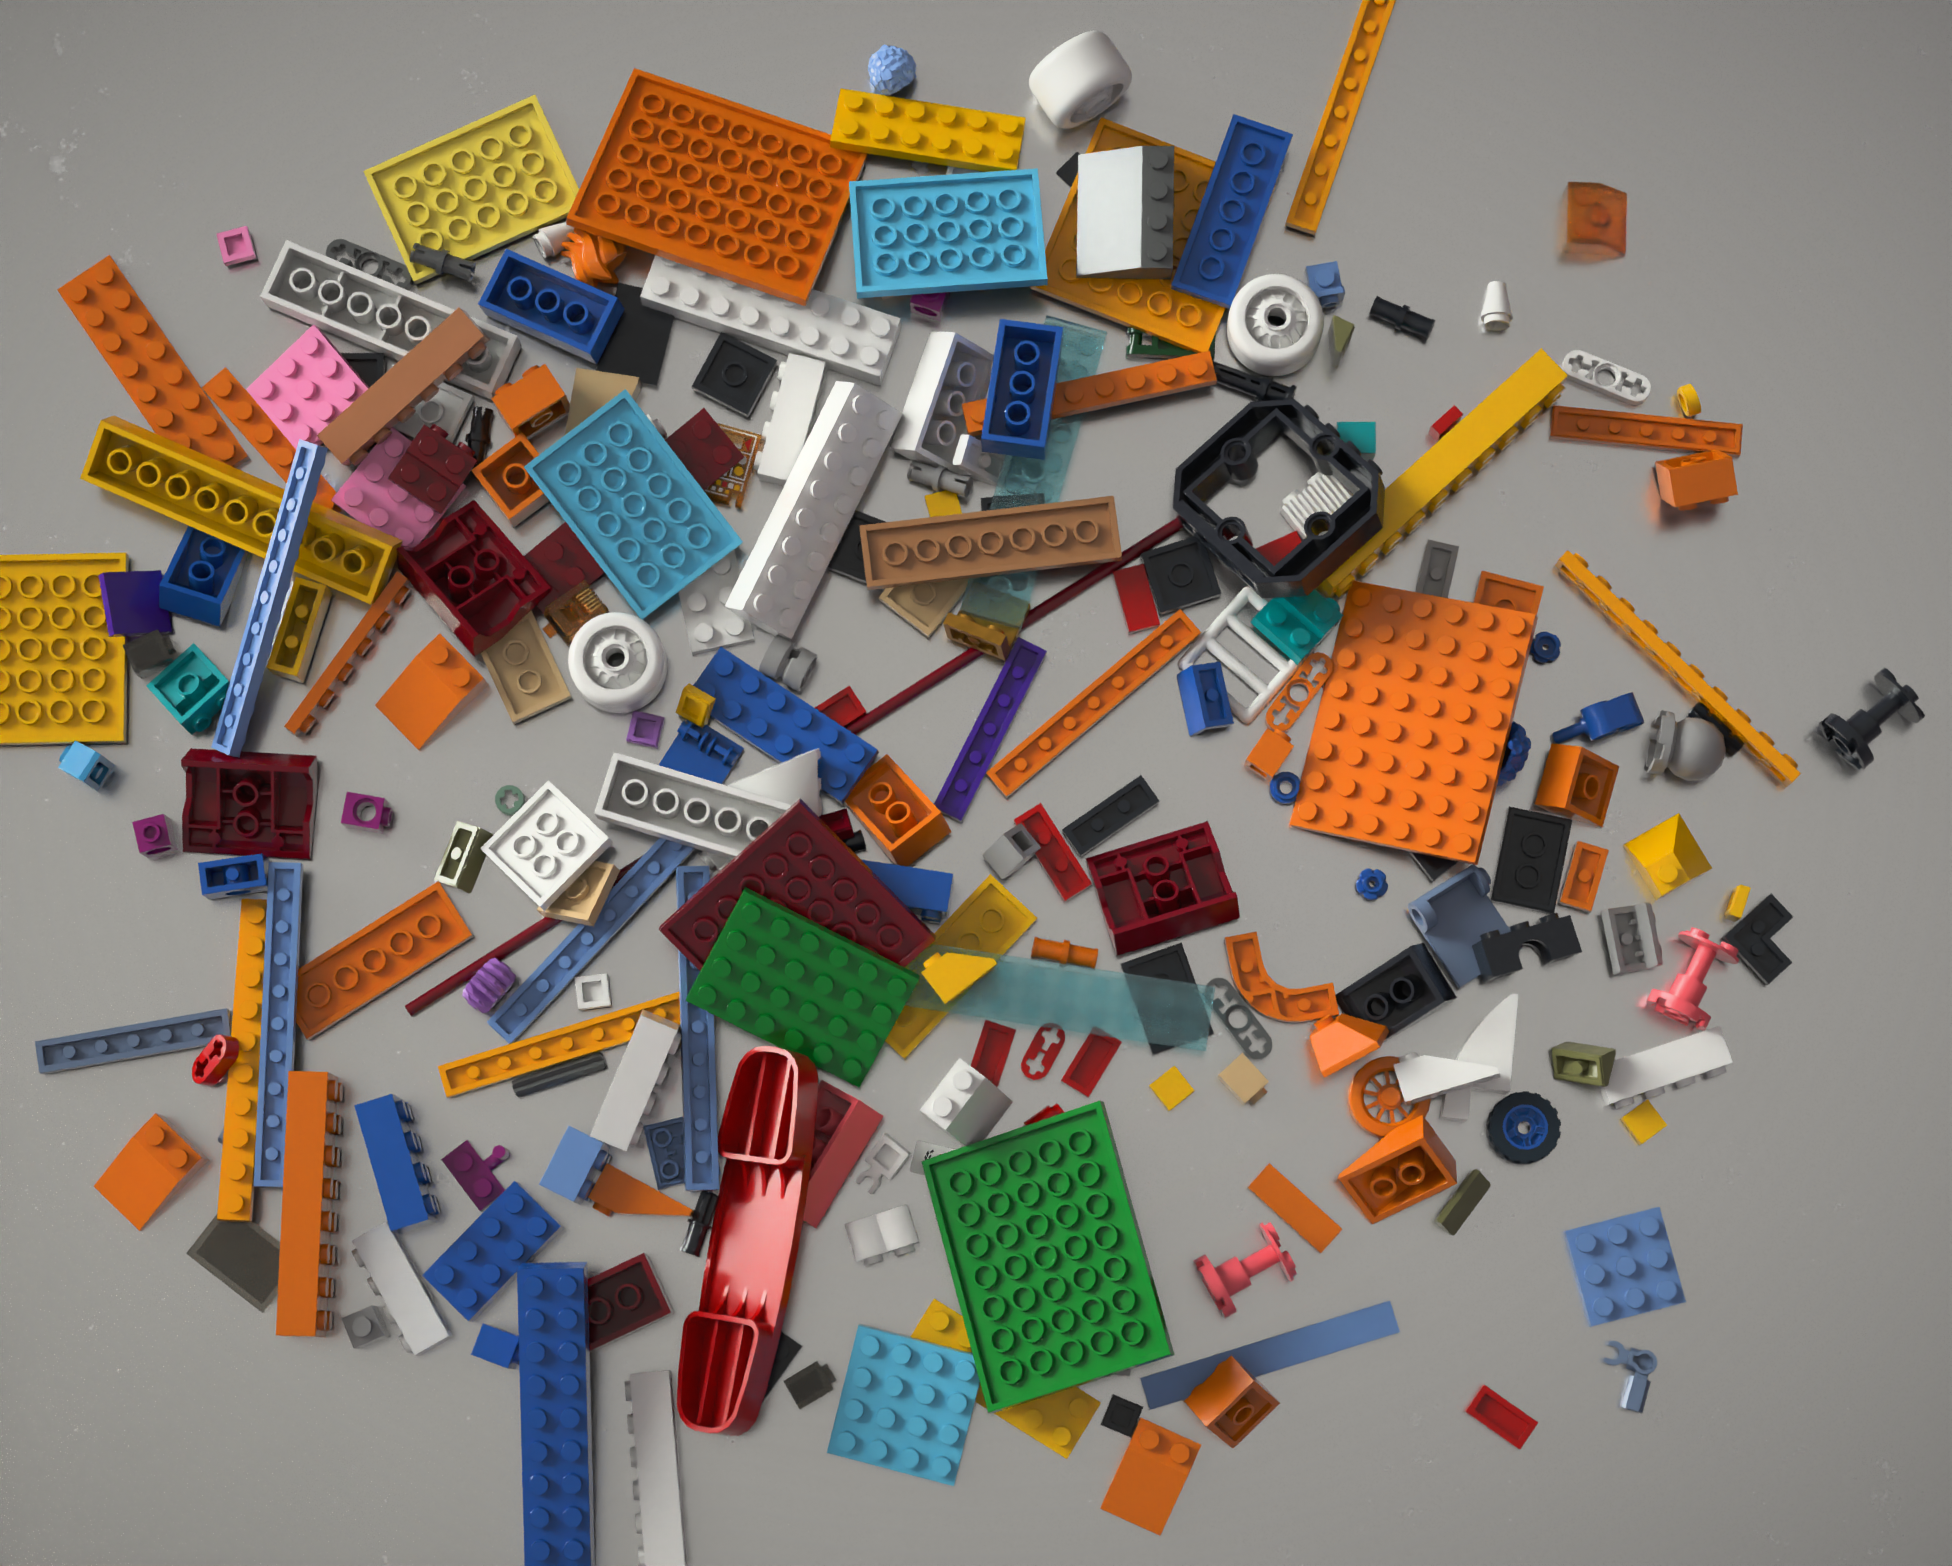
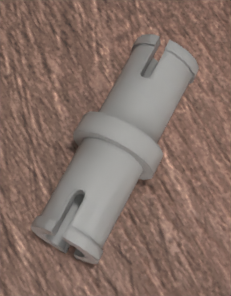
[907,460,973,497]

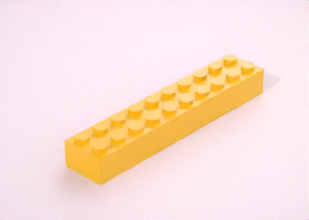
[1317,348,1568,598]
[80,415,403,605]

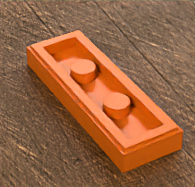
[1248,1163,1342,1254]

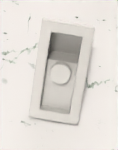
[952,435,1012,487]

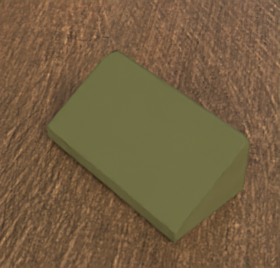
[1328,315,1355,368]
[434,821,493,893]
[1551,1042,1616,1087]
[1434,1169,1491,1235]

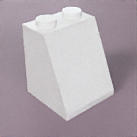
[920,1058,1013,1146]

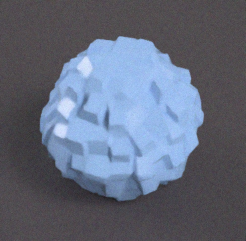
[868,44,917,95]

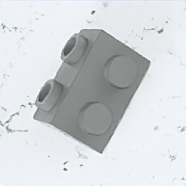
[1601,902,1663,974]

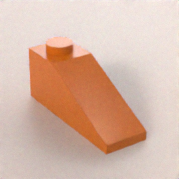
[588,1163,694,1217]

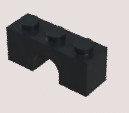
[1472,913,1582,982]

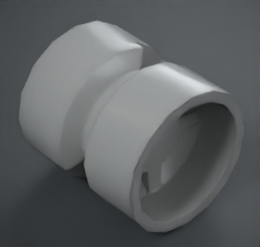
[759,635,818,692]

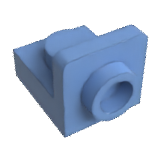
[1305,261,1345,308]

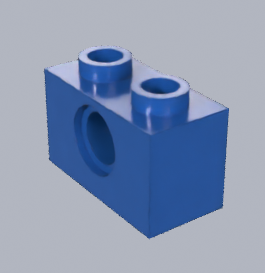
[198,853,269,900]
[471,1323,519,1369]

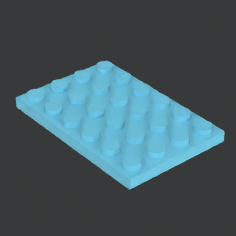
[849,168,1048,299]
[524,389,743,620]

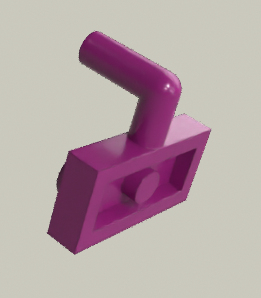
[441,1140,509,1212]

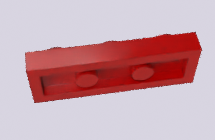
[1014,803,1092,902]

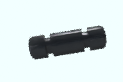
[1688,702,1744,756]

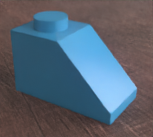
[58,740,115,792]

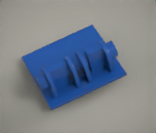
[659,720,744,784]

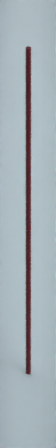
[405,518,1184,1017]

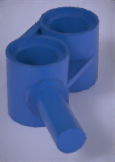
[1553,692,1645,744]

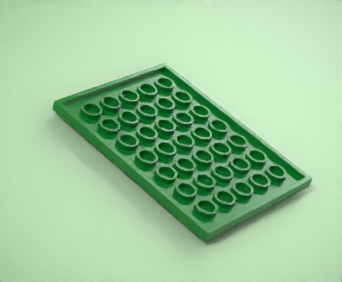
[921,1101,1174,1413]

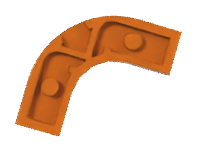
[1224,932,1339,1023]

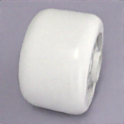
[1029,30,1132,129]
[1227,274,1324,376]
[568,612,667,713]

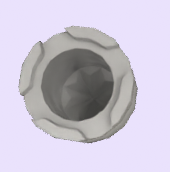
[1646,710,1726,781]

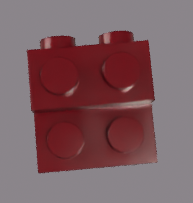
[388,423,478,515]

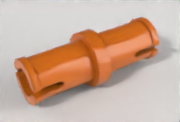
[1031,937,1098,969]

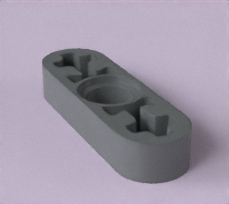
[326,239,413,291]
[1204,978,1272,1060]

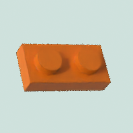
[1559,841,1609,913]

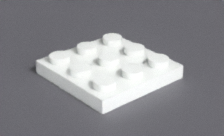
[480,780,613,911]

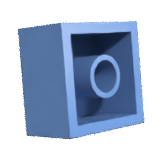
[539,1126,611,1205]

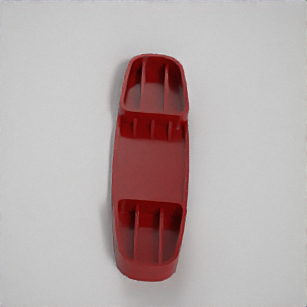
[677,1046,818,1436]

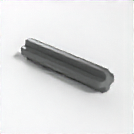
[512,1052,606,1097]

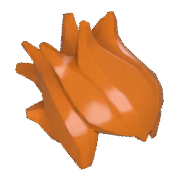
[561,228,627,289]

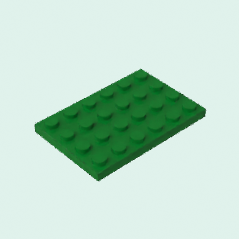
[685,887,920,1087]

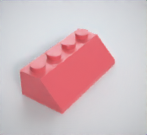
[803,1080,883,1228]

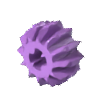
[462,958,516,1013]

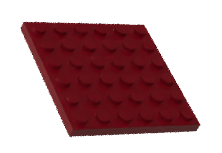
[659,798,936,1047]

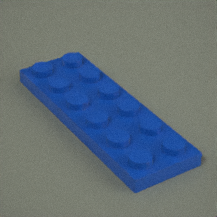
[1171,114,1293,309]
[693,647,879,805]

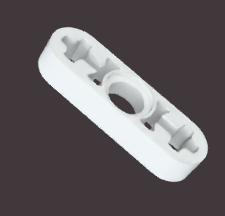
[1561,350,1651,405]

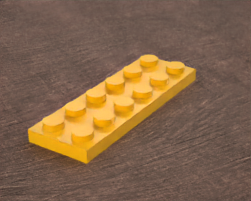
[830,88,1026,172]
[885,874,1037,1060]
[910,1299,1101,1459]

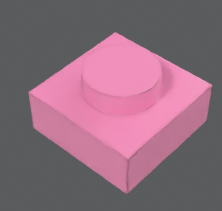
[216,226,256,266]

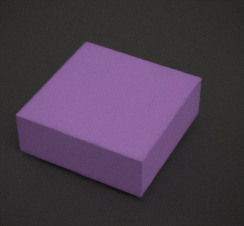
[626,711,665,750]

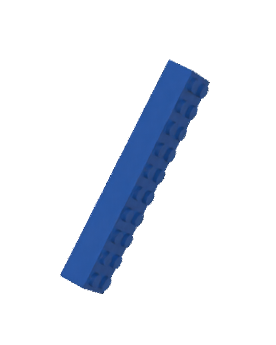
[517,1262,595,1566]

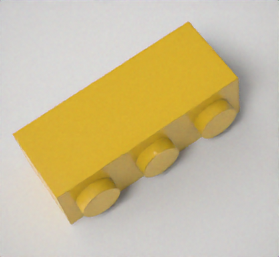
[267,577,332,683]

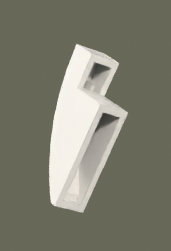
[1439,993,1518,1122]

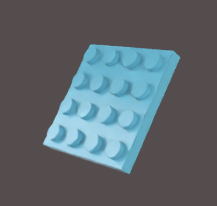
[827,1324,980,1486]

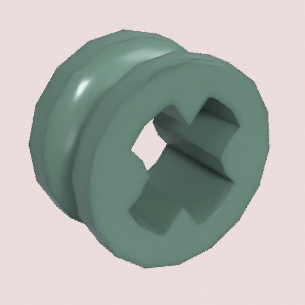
[495,785,525,815]

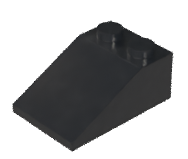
[1335,943,1457,1042]

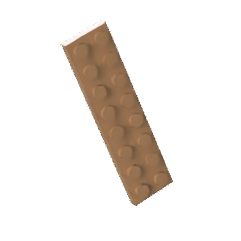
[859,496,1122,590]

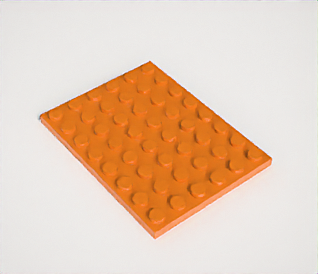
[566,68,869,306]
[1290,581,1538,865]

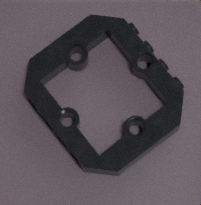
[1173,399,1385,599]

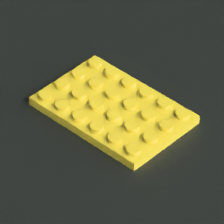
[363,95,579,285]

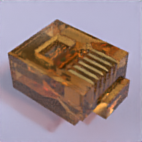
[542,580,609,646]

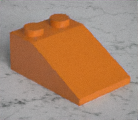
[375,634,489,751]
[844,754,951,866]
[94,1113,209,1231]
[1338,1115,1457,1224]
[1100,1417,1201,1536]

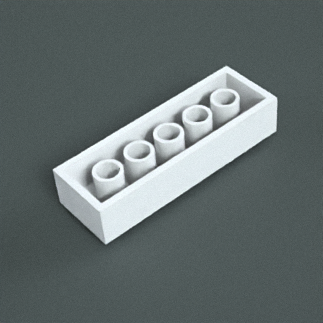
[594,752,792,860]

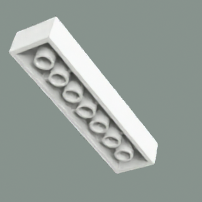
[260,240,522,400]
[640,255,901,386]
[724,381,903,639]

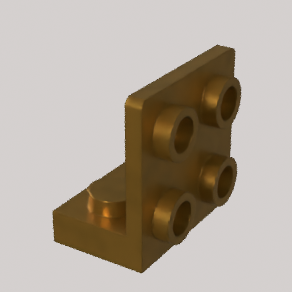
[943,582,1031,661]

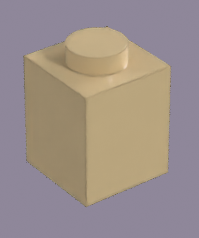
[1217,1053,1269,1106]

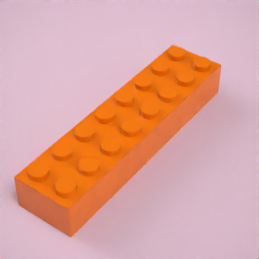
[276,1071,343,1338]

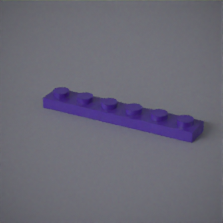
[934,637,1047,822]

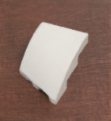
[727,748,822,817]

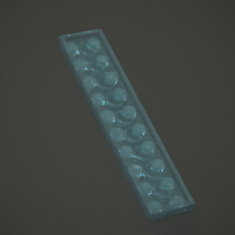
[960,315,1107,630]
[905,944,1215,1051]

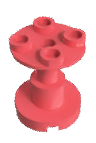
[1646,927,1739,1031]
[1193,1222,1297,1318]

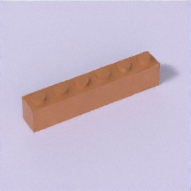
[317,307,490,466]

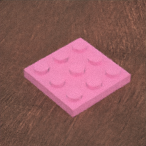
[246,324,370,449]
[331,427,466,548]

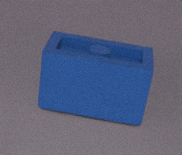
[1177,662,1234,736]

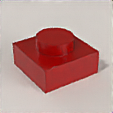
[1428,405,1463,442]

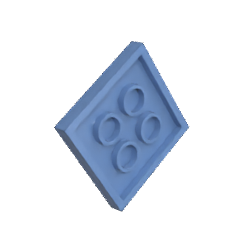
[1563,1207,1686,1327]

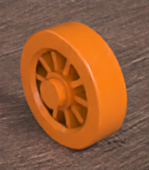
[1348,1056,1431,1138]

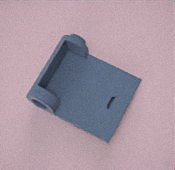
[1408,865,1522,988]

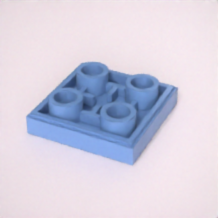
[643,1117,722,1190]

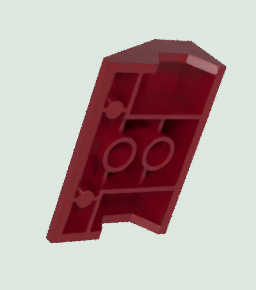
[397,500,551,657]
[181,748,317,859]
[1085,821,1240,956]

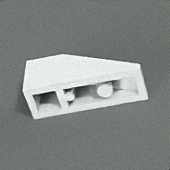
[1393,1053,1500,1106]

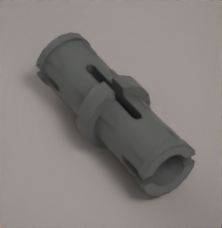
[409,243,476,282]

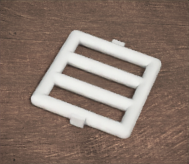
[1178,586,1317,724]

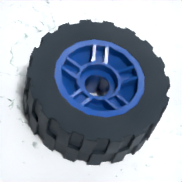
[1487,1091,1561,1165]

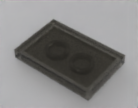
[186,1214,280,1313]

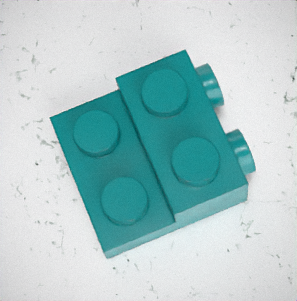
[1250,589,1344,665]
[147,643,230,735]

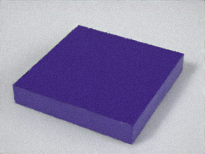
[98,570,172,637]

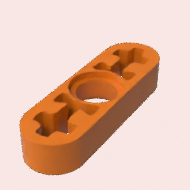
[1265,652,1333,733]

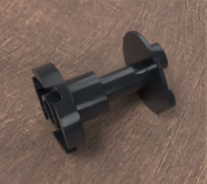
[1819,668,1925,770]

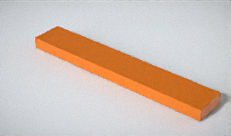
[1549,405,1743,457]

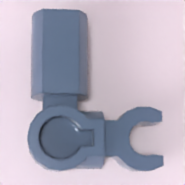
[1603,1341,1657,1414]

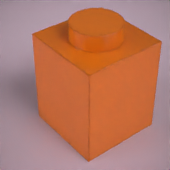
[1245,728,1294,782]

